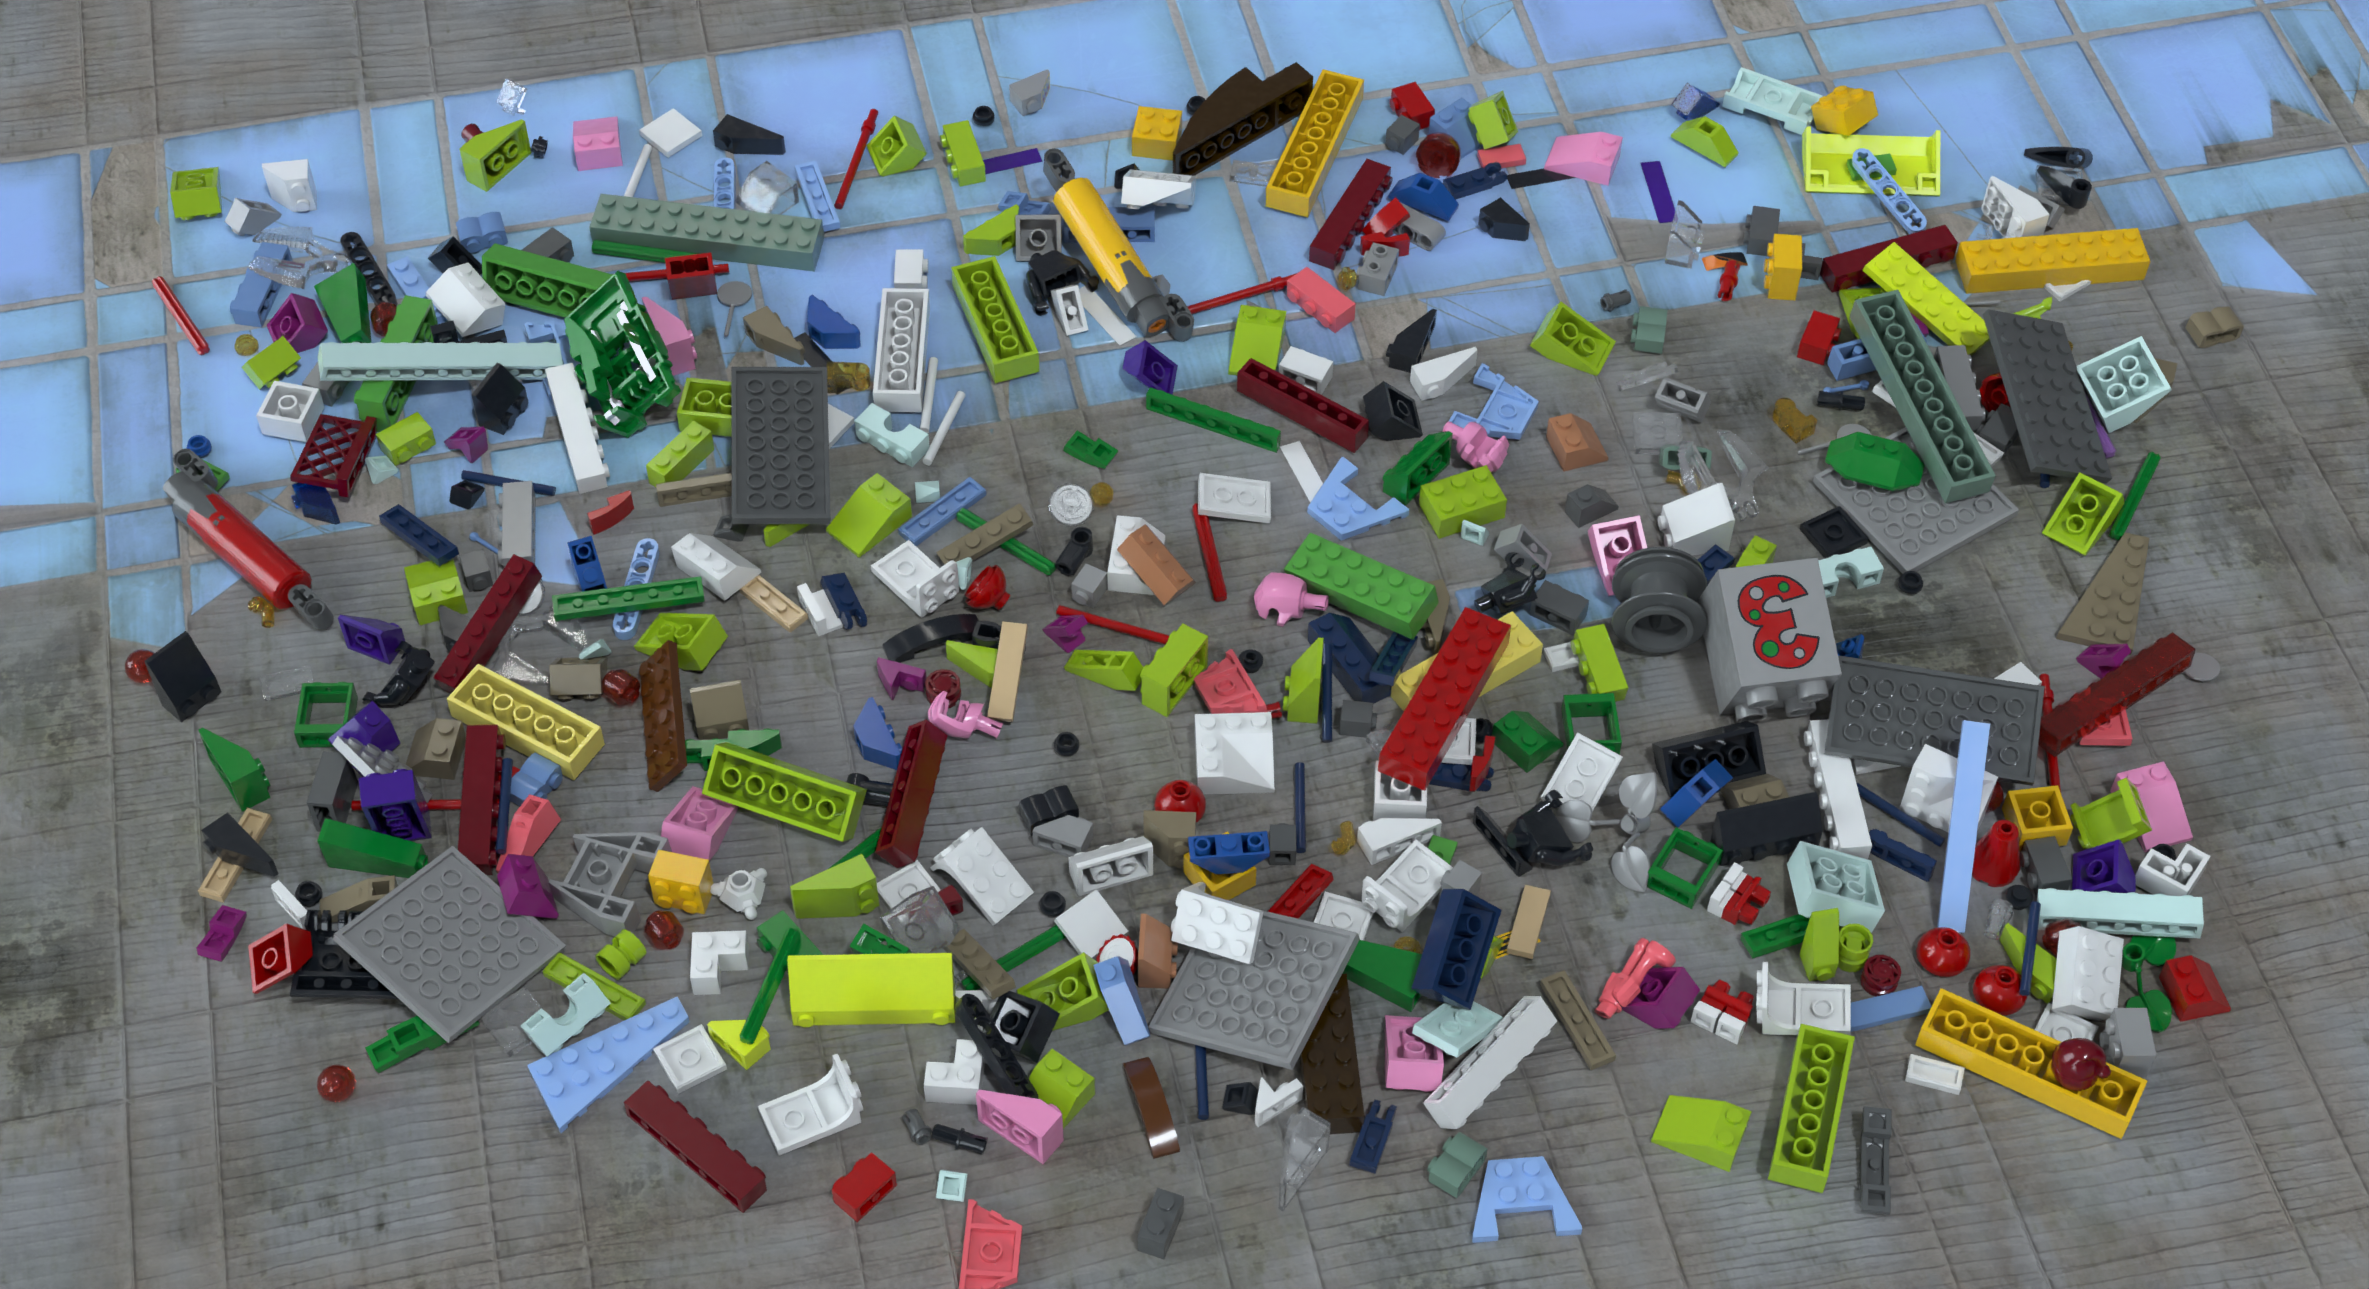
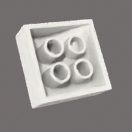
[1121,169,1197,209]
[1195,712,1275,794]
[1899,744,1998,833]

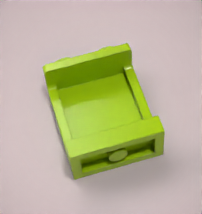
[2070,778,2152,850]

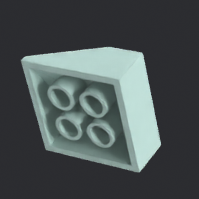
[2077,336,2171,433]
[1787,841,1885,933]

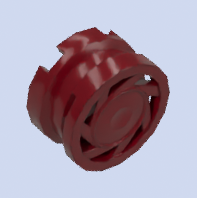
[925,669,961,708]
[1860,955,1901,997]

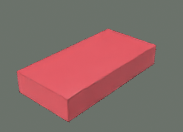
[1477,144,1526,168]

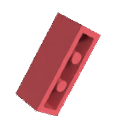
[1287,267,1356,333]

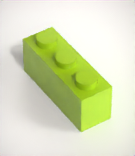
[940,120,986,187]
[646,421,714,487]
[1571,624,1629,702]

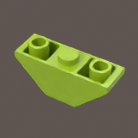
[1671,116,1739,167]
[963,204,1019,256]

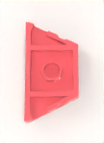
[1194,649,1267,714]
[959,1199,1023,1289]

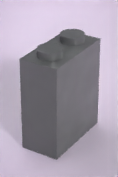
[306,751,358,832]

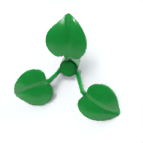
[2122,935,2176,1032]

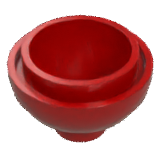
[965,565,1010,610]
[1154,780,1206,823]
[1916,927,1970,977]
[1973,965,2027,1015]

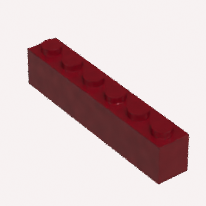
[1309,159,1393,270]
[1820,225,1958,293]
[1237,358,1369,453]
[433,554,542,694]
[875,719,948,868]
[458,725,506,875]
[624,1080,767,1213]

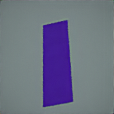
[983,148,1043,174]
[1641,161,1679,223]

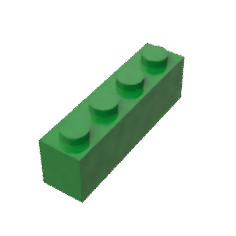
[757,910,823,973]

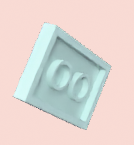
[1412,1001,1503,1058]

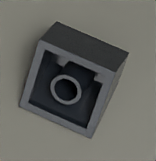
[472,363,528,435]
[1363,381,1423,441]
[982,991,1060,1063]

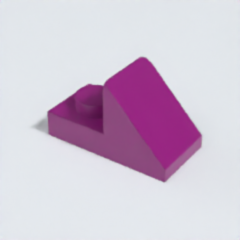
[444,427,488,463]
[1042,615,1088,653]
[2076,644,2131,682]
[877,657,927,700]

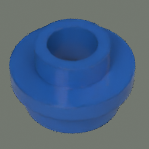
[187,435,212,457]

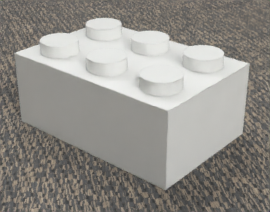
[2052,926,2124,1021]

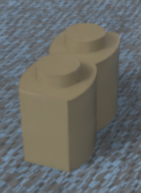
[2186,306,2244,348]

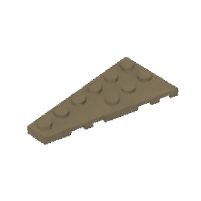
[2056,532,2149,656]

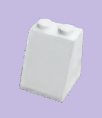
[1658,483,1735,555]

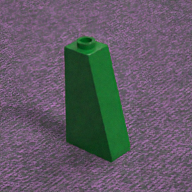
[314,263,371,343]
[317,819,428,878]
[1342,940,1422,1012]

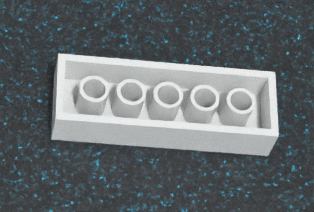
[873,288,930,412]

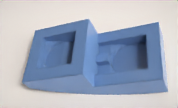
[998,191,1051,215]

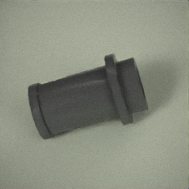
[1600,289,1631,311]
[902,1109,932,1145]

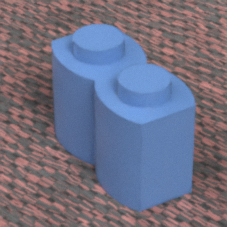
[456,212,508,253]
[510,753,563,806]

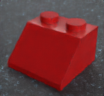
[248,923,313,994]
[2159,955,2231,1022]

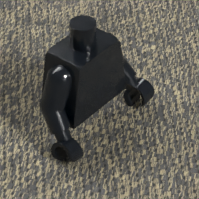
[1026,250,1099,316]
[1474,552,1546,614]
[362,641,435,706]
[1507,790,1593,867]

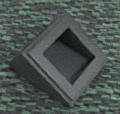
[713,514,749,542]

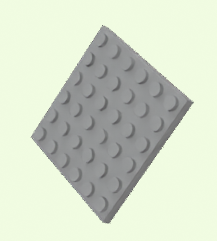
[1813,427,2019,574]
[333,846,566,1043]
[1148,910,1360,1070]

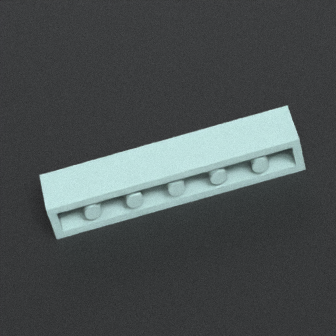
[2036,888,2204,938]

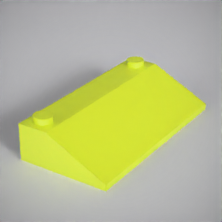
[1802,126,1941,196]
[787,953,956,1027]

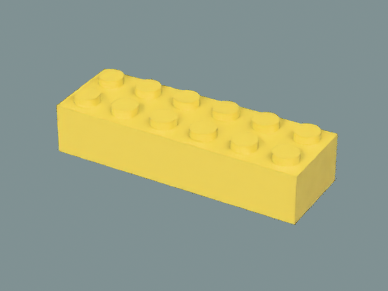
[1391,611,1543,711]
[447,664,605,780]

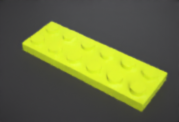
[1862,242,1990,356]

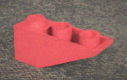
[496,794,561,873]

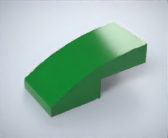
[1063,430,1118,469]

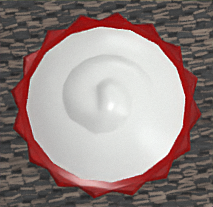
[1096,934,1138,975]

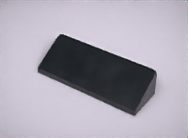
[1473,806,1533,877]

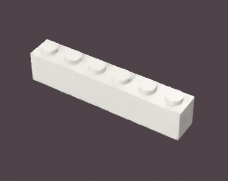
[545,362,610,494]
[1804,719,1872,859]
[1423,996,1557,1129]

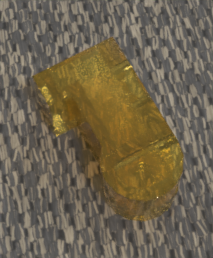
[827,362,871,393]
[1772,398,1817,443]

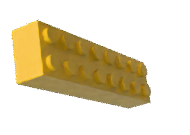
[1265,69,1364,218]
[1955,228,2150,294]
[1915,988,2147,1139]

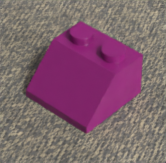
[267,293,328,353]
[497,854,559,919]
[1622,967,1700,1029]

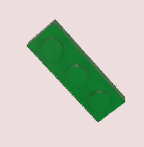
[1740,914,1810,959]

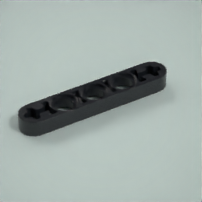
[340,232,398,313]
[955,994,1039,1099]

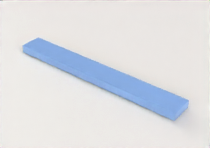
[1937,720,1990,933]

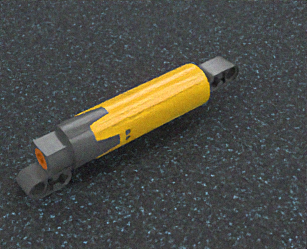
[1043,148,1194,341]

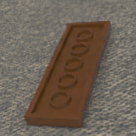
[639,640,687,792]

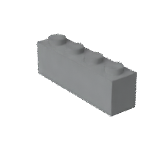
[1934,345,1985,432]
[498,481,536,568]

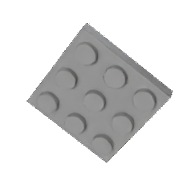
[332,736,433,803]

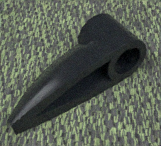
[2024,147,2093,168]
[2037,166,2092,209]

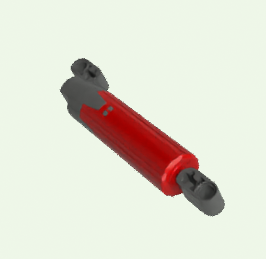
[162,449,334,630]

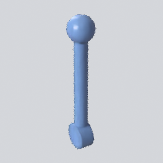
[1823,380,1869,393]
[469,532,499,554]

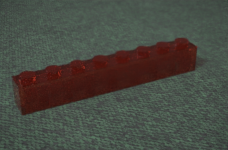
[2038,632,2196,757]

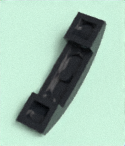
[882,614,979,663]

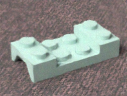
[1722,67,1823,135]

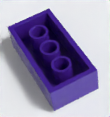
[359,769,432,841]

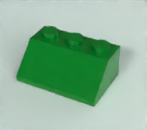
[1383,431,1453,506]

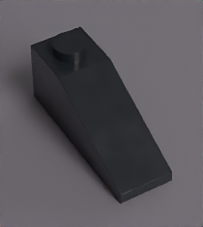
[713,114,786,155]
[1386,309,1437,373]
[201,812,278,877]

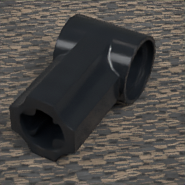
[1055,527,1093,577]
[847,773,893,806]

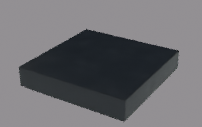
[1800,506,1869,559]

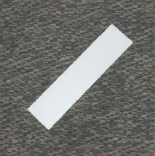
[1079,285,1137,345]
[1280,441,1323,503]

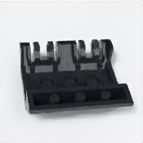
[290,910,399,999]

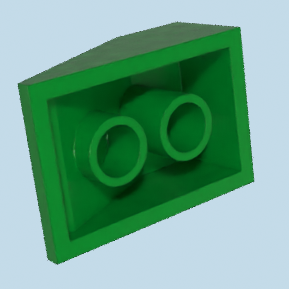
[198,728,271,812]

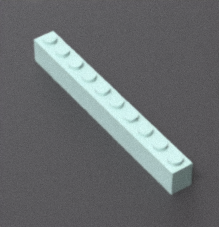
[318,342,563,381]

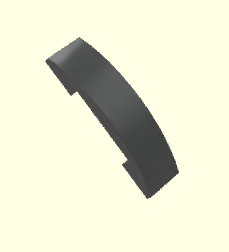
[1859,1106,1892,1215]

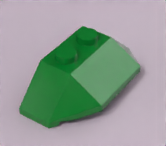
[1825,432,1925,491]

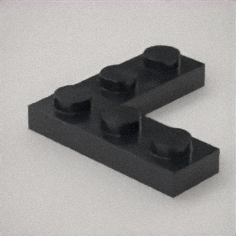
[430,321,507,343]

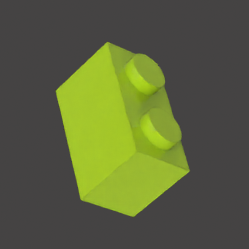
[241,336,301,390]
[376,412,436,466]

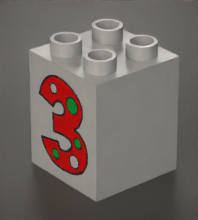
[1697,558,1842,723]

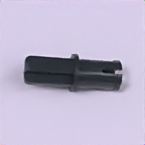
[1817,391,1865,410]
[932,1124,988,1155]

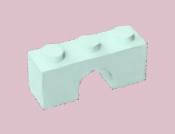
[854,403,930,467]
[1818,547,1884,598]
[520,973,611,1057]

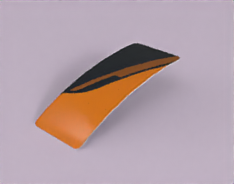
[1702,252,1748,271]

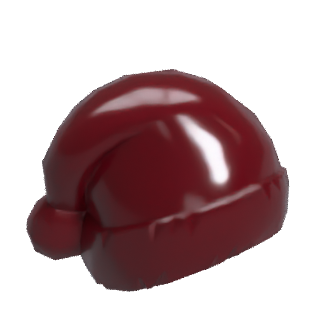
[2051,1038,2111,1091]

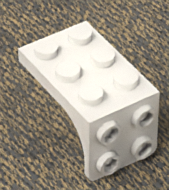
[871,540,959,618]
[930,827,1034,926]
[1362,839,1453,932]
[1171,882,1264,964]
[1756,962,1851,1035]
[758,1054,863,1156]

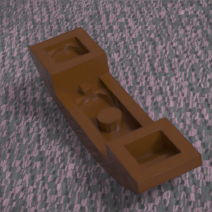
[1123,1057,1180,1159]

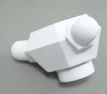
[710,868,767,920]

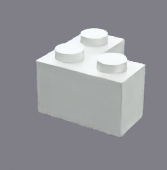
[2135,844,2211,896]
[690,930,749,995]
[924,1039,985,1105]

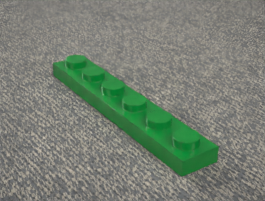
[1146,387,1281,453]
[552,576,705,621]

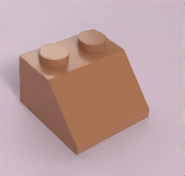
[1546,413,1608,472]
[1138,914,1178,989]

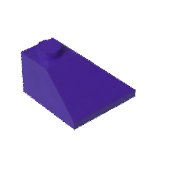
[1122,340,1178,395]
[338,614,406,665]
[327,701,400,777]
[2072,839,2136,893]

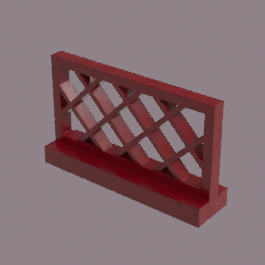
[290,414,377,498]

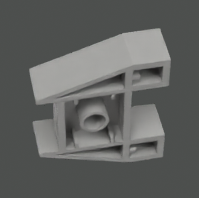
[548,832,672,936]

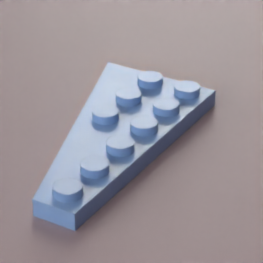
[527,996,690,1133]

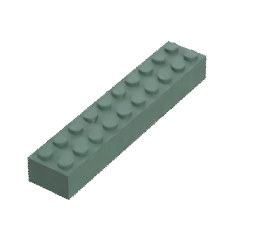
[589,194,824,272]
[1850,290,1996,503]

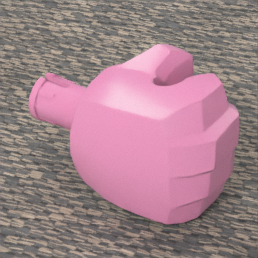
[1442,421,1509,473]
[1254,572,1329,627]
[927,691,1003,738]

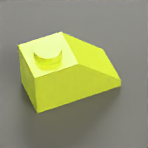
[707,1020,771,1070]

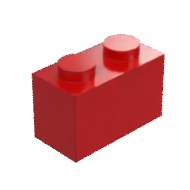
[1389,82,1435,130]
[1797,310,1842,366]
[832,1152,897,1222]

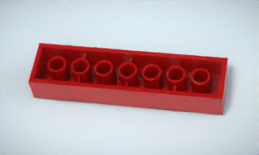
[1378,607,1511,791]

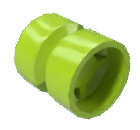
[1838,924,1873,972]
[595,929,647,980]

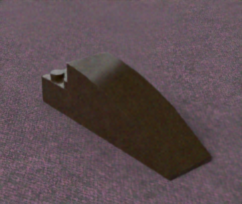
[1173,62,1313,176]

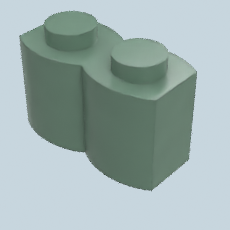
[1630,306,1668,354]
[1659,444,1712,471]
[1427,1132,1488,1198]

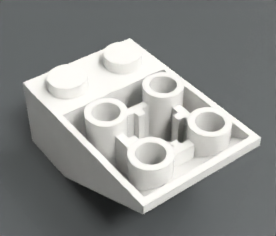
[1981,176,2049,238]

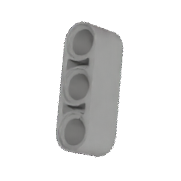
[1392,202,1446,251]

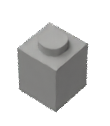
[1071,564,1108,608]

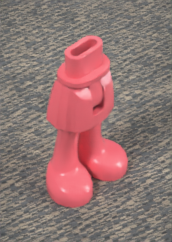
[1595,938,1676,1019]

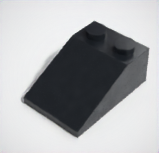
[144,631,222,723]

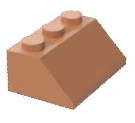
[1117,524,1196,605]

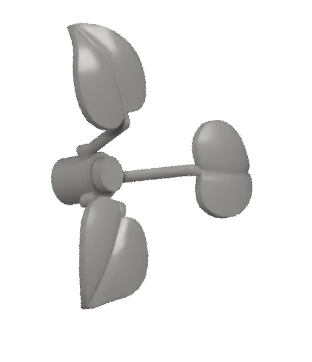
[1556,772,1657,892]

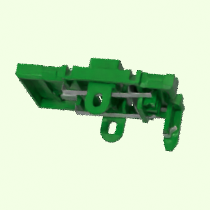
[566,271,681,438]

